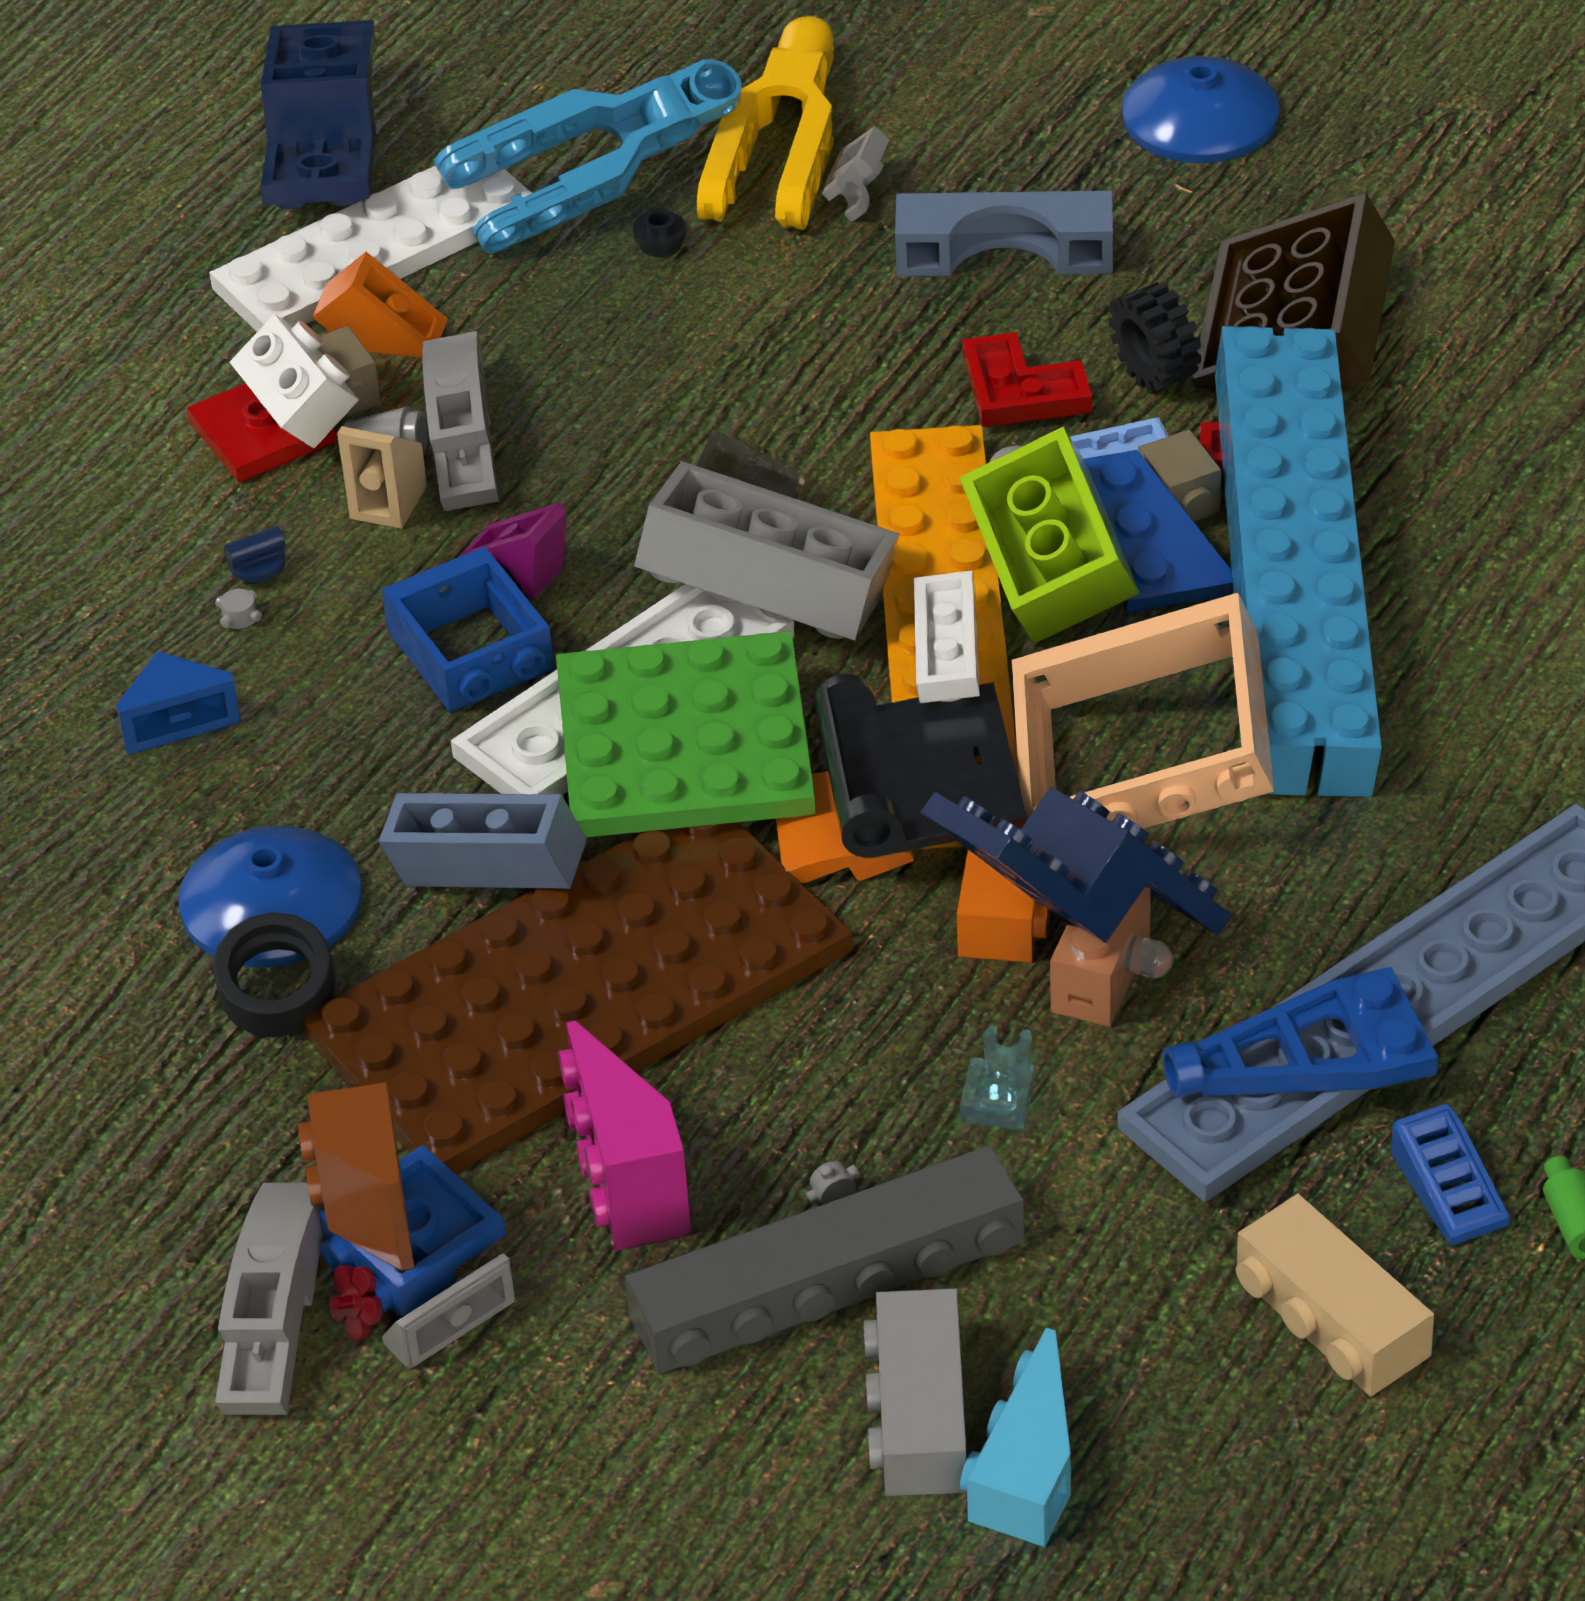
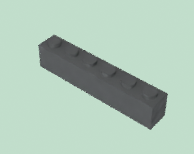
[625,1145,1024,1375]

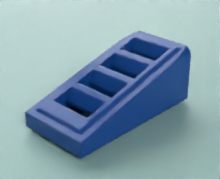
[1391,1104,1510,1246]

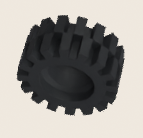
[1109,282,1202,392]

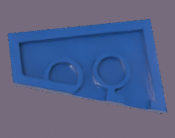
[1084,450,1234,613]

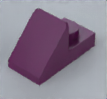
[459,502,566,599]

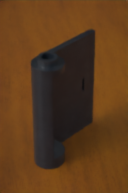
[814,674,1027,858]

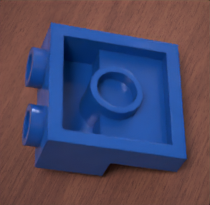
[319,1145,506,1319]

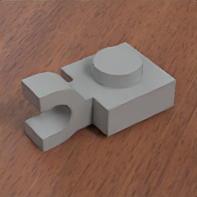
[822,126,890,222]

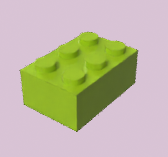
[959,426,1140,644]

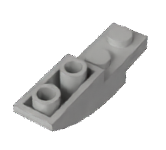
[422,331,499,512]
[215,1182,325,1415]

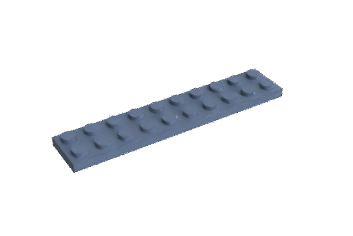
[1118,803,1585,1203]

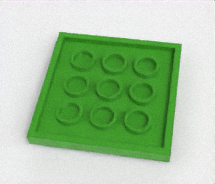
[556,631,816,837]

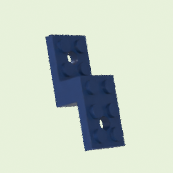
[260,20,377,209]
[920,787,1232,943]

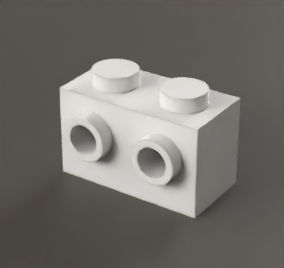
[230,314,359,448]

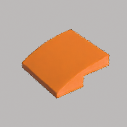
[776,771,914,884]

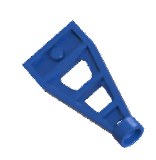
[1162,967,1438,1098]

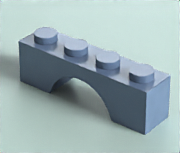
[895,191,1113,277]

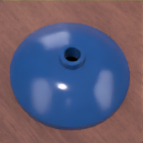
[1122,56,1279,163]
[178,826,363,968]

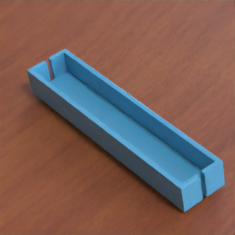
[1215,326,1382,797]

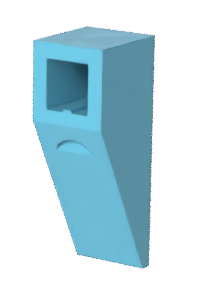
[960,1327,1071,1547]

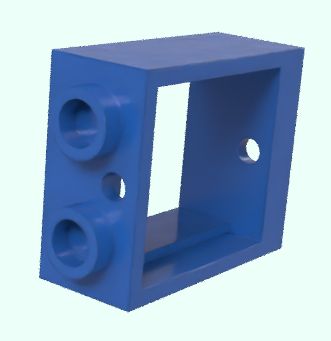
[382,547,554,713]

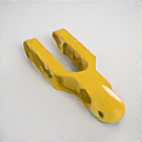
[697,16,834,230]

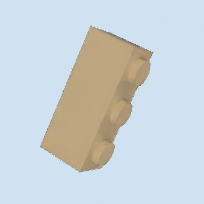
[1236,1193,1434,1397]

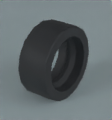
[213,912,336,1037]

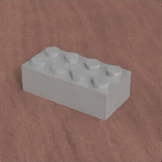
[634,461,900,641]

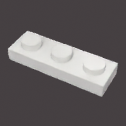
[914,570,980,703]

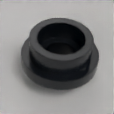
[633,209,687,257]

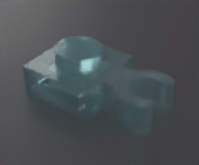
[960,1026,1035,1130]

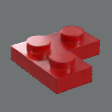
[962,332,1092,427]

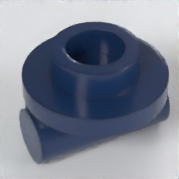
[224,526,286,583]

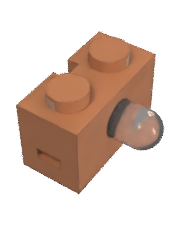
[1050,887,1174,1027]

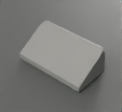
[382,1253,515,1369]

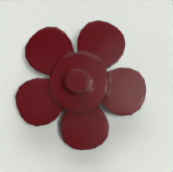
[329,1265,382,1340]

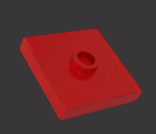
[186,383,337,483]

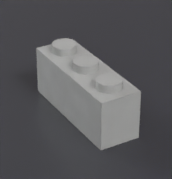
[864,1289,967,1496]

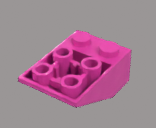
[558,1021,692,1251]

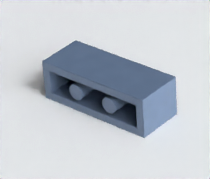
[379,793,587,889]

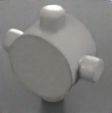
[215,589,262,629]
[806,1161,860,1205]

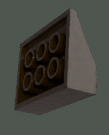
[1191,193,1395,390]

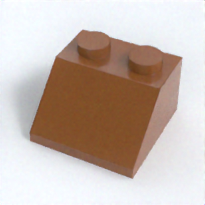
[298,1082,414,1270]

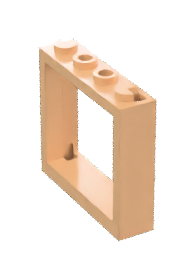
[1012,593,1274,829]

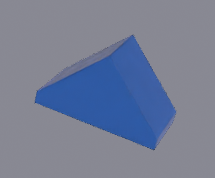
[116,651,241,755]

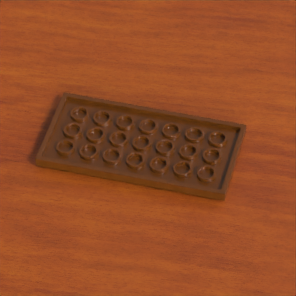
[302,822,854,1174]

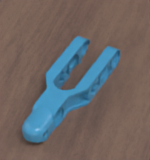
[434,59,742,253]

